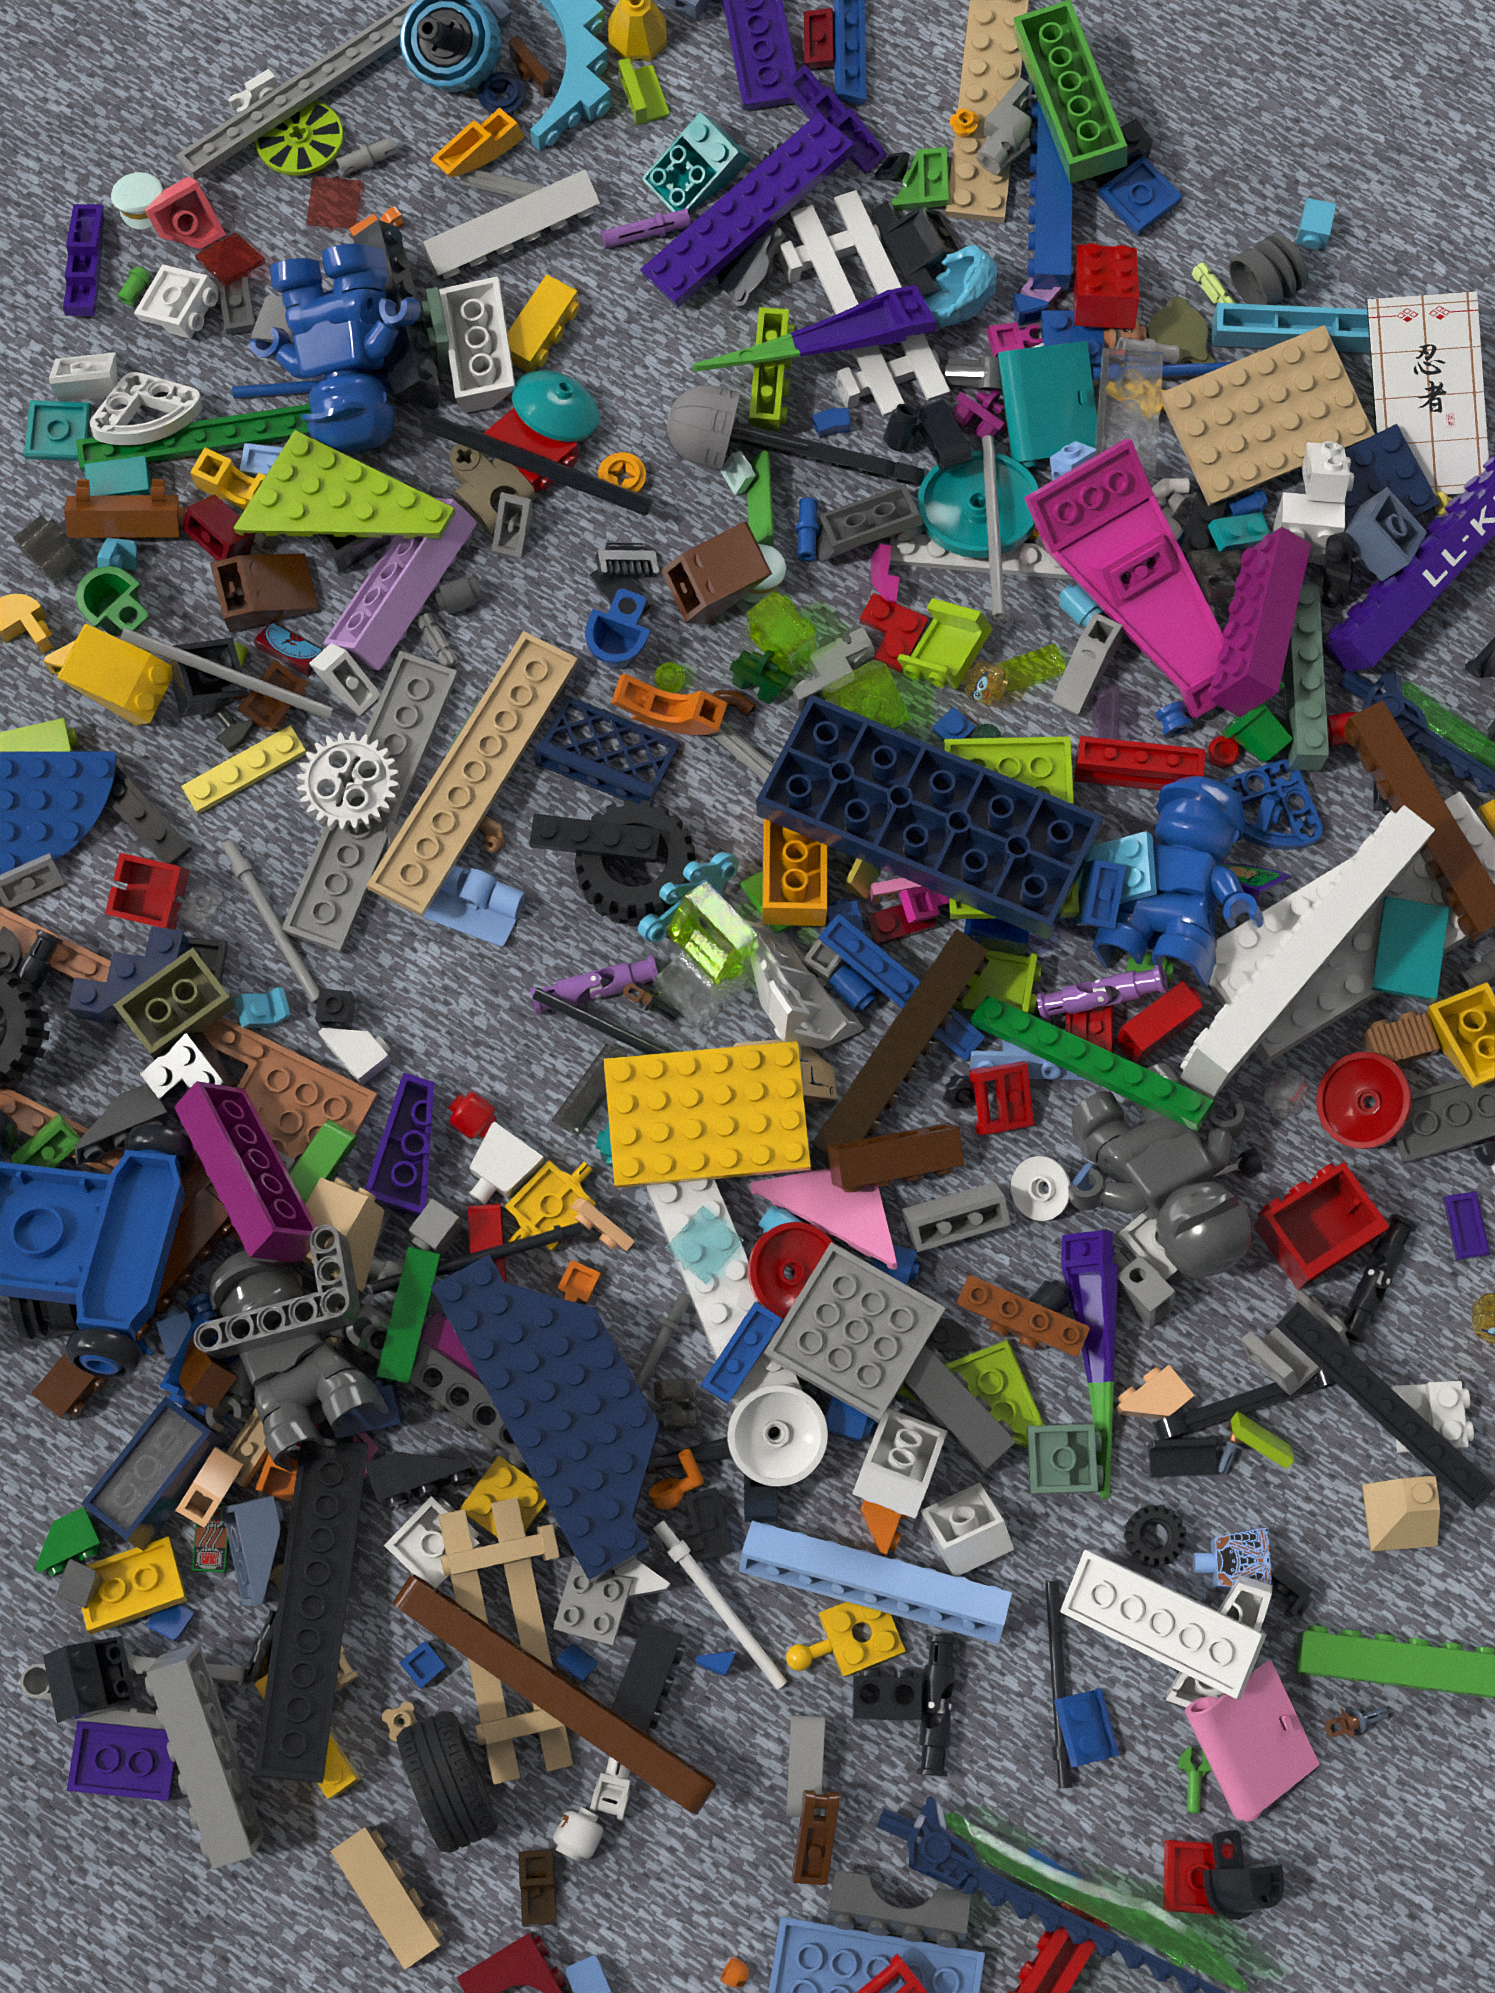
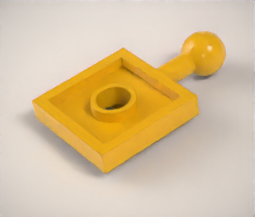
[786,1602,906,1678]

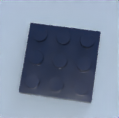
[1345,424,1440,529]

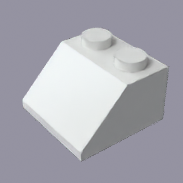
[920,1483,1014,1577]

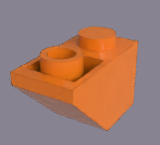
[860,1500,908,1557]

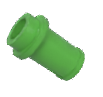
[116,266,151,307]

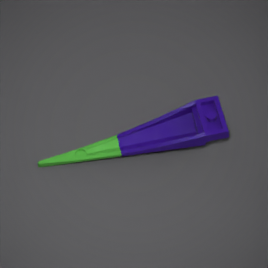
[693,285,936,372]
[1061,1230,1118,1499]

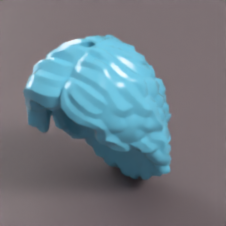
[924,245,997,328]

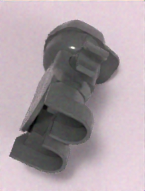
[1068,1063,1252,1278]
[205,1250,390,1472]

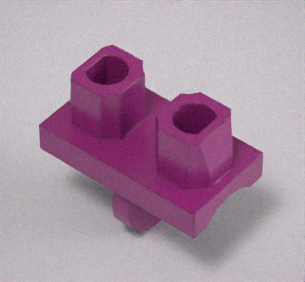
[952,389,1008,440]

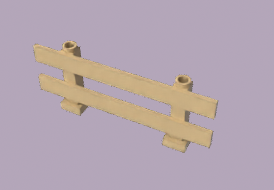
[438,1497,588,1784]

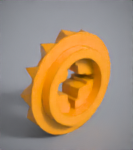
[598,452,646,493]

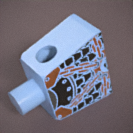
[1193,1528,1272,1590]

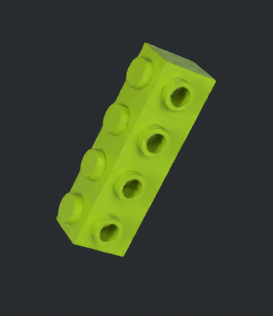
[749,307,794,433]

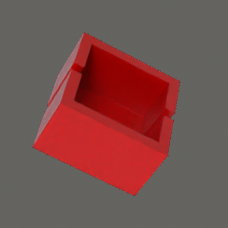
[105,852,190,930]

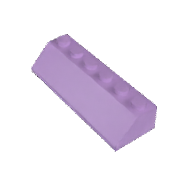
[323,498,478,670]

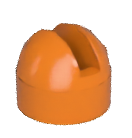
[720,1956,750,1988]

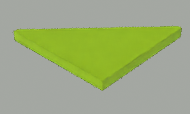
[897,1339,1044,1449]

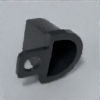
[1202,1830,1284,1920]

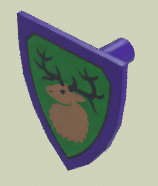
[1217,863,1291,914]

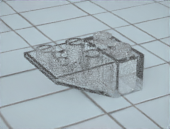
[654,923,755,1032]

